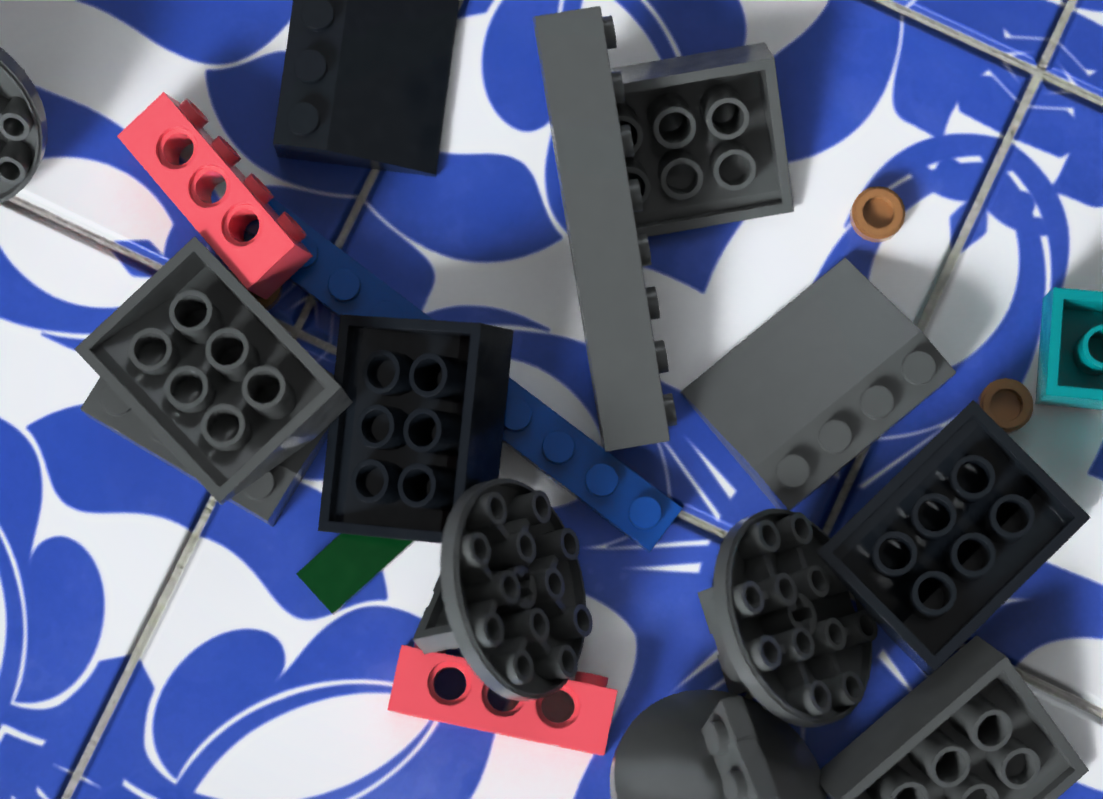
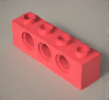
[117,92,313,300]
[387,642,618,756]

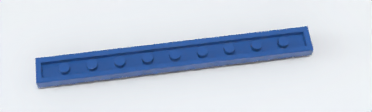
[244,198,683,553]

